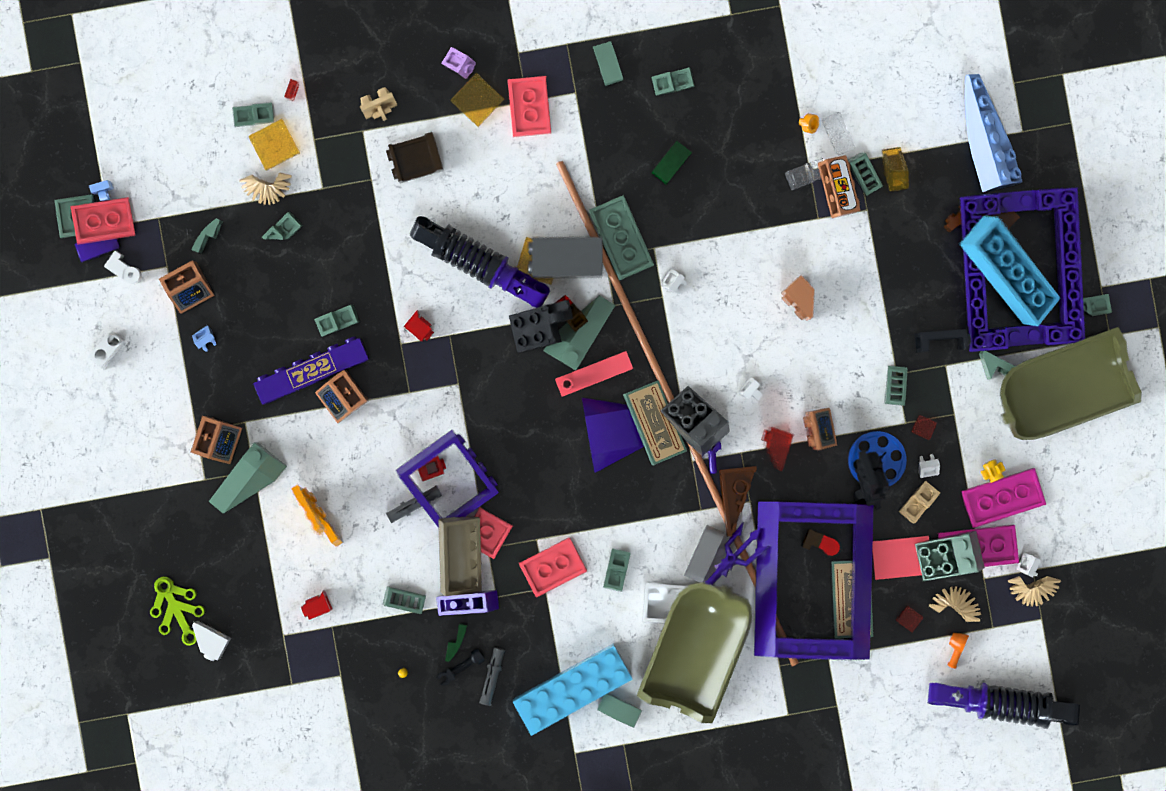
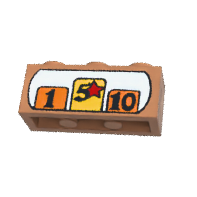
[817,155,861,219]

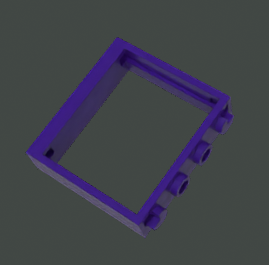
[396,430,499,528]

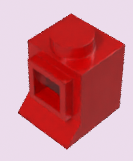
[403,310,435,342]
[418,456,446,482]
[301,590,333,620]

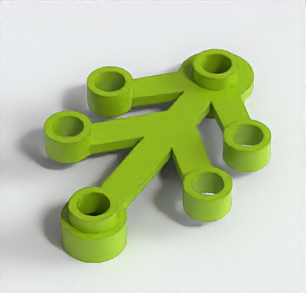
[150,577,205,646]

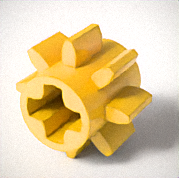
[980,459,1006,483]

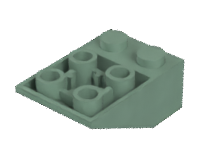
[915,531,985,581]

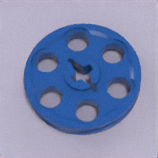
[848,431,907,486]

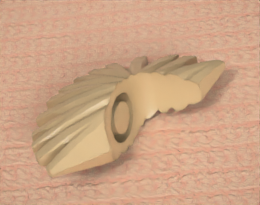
[239,173,292,205]
[1008,576,1061,607]
[929,586,981,622]

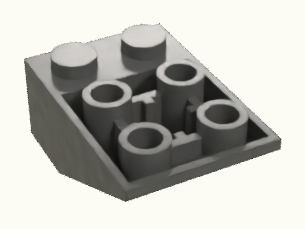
[661,386,730,456]

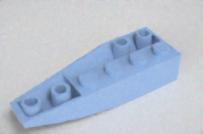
[965,74,1022,192]

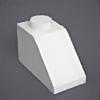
[192,620,231,661]

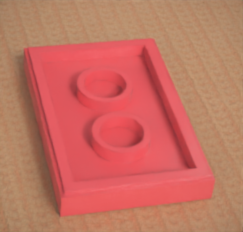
[508,76,551,137]
[70,197,135,245]
[872,536,929,580]
[519,537,587,597]

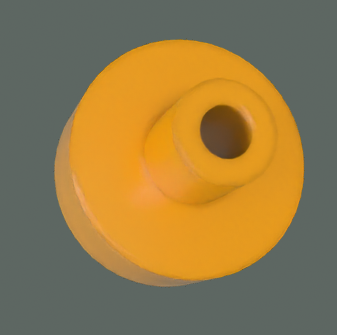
[799,113,819,134]

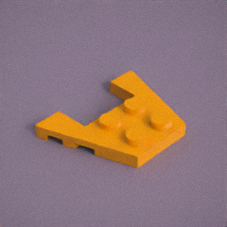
[291,484,343,547]

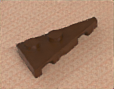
[719,466,757,537]

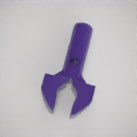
[707,441,722,474]

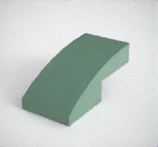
[593,41,623,86]
[651,67,695,96]
[232,103,274,127]
[191,218,223,254]
[315,304,360,337]
[603,549,631,592]
[597,693,643,728]

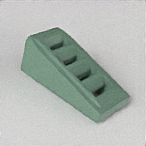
[848,152,883,196]
[884,366,908,406]
[383,586,426,614]

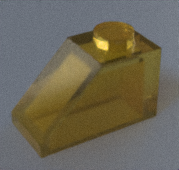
[882,147,909,191]

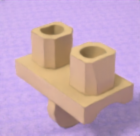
[360,87,397,121]

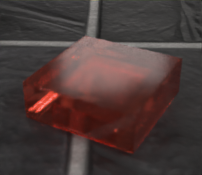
[284,79,300,102]
[911,415,937,440]
[896,606,924,633]

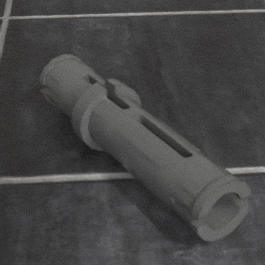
[386,485,442,523]
[479,647,506,706]

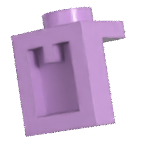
[442,47,476,79]

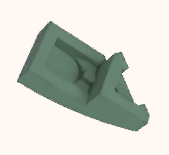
[262,212,303,240]
[1083,294,1112,316]

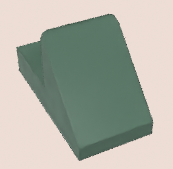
[979,351,1015,380]

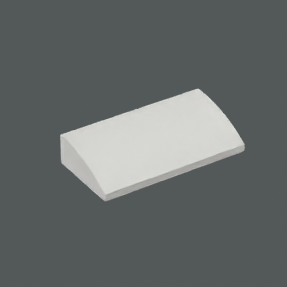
[642,583,687,624]

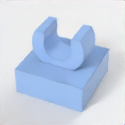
[89,180,113,201]
[192,325,216,352]

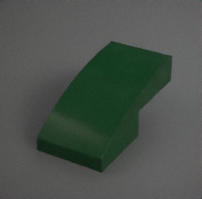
[652,141,692,185]
[445,623,468,662]

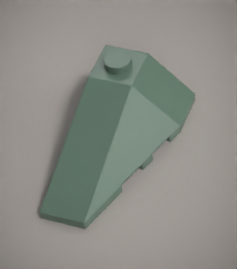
[544,296,616,370]
[209,442,287,514]

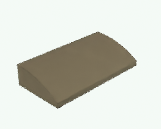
[438,517,482,596]

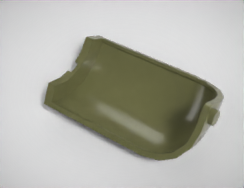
[1000,327,1142,440]
[637,582,752,723]

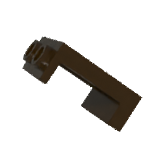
[386,132,444,183]

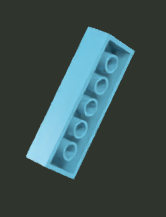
[960,216,1060,326]
[513,643,633,736]

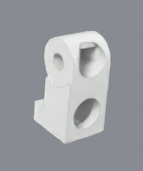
[104,251,142,284]
[88,331,125,370]

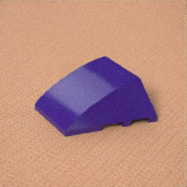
[582,398,644,473]

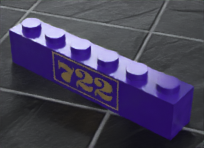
[253,336,370,405]

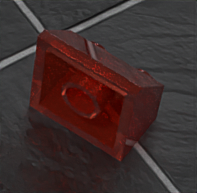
[761,427,794,471]

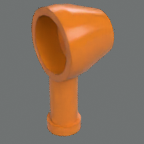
[947,633,969,669]

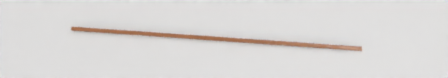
[556,161,799,666]

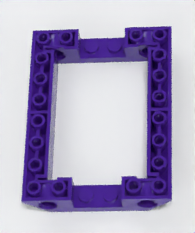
[960,188,1085,352]
[754,501,874,660]

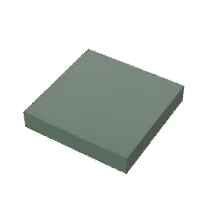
[54,194,95,238]

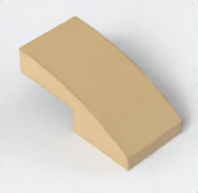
[899,481,940,524]

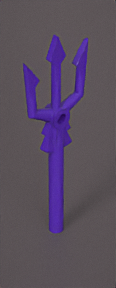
[705,522,769,585]

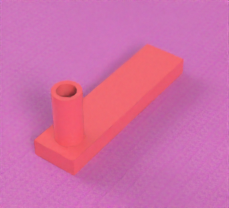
[555,351,633,397]

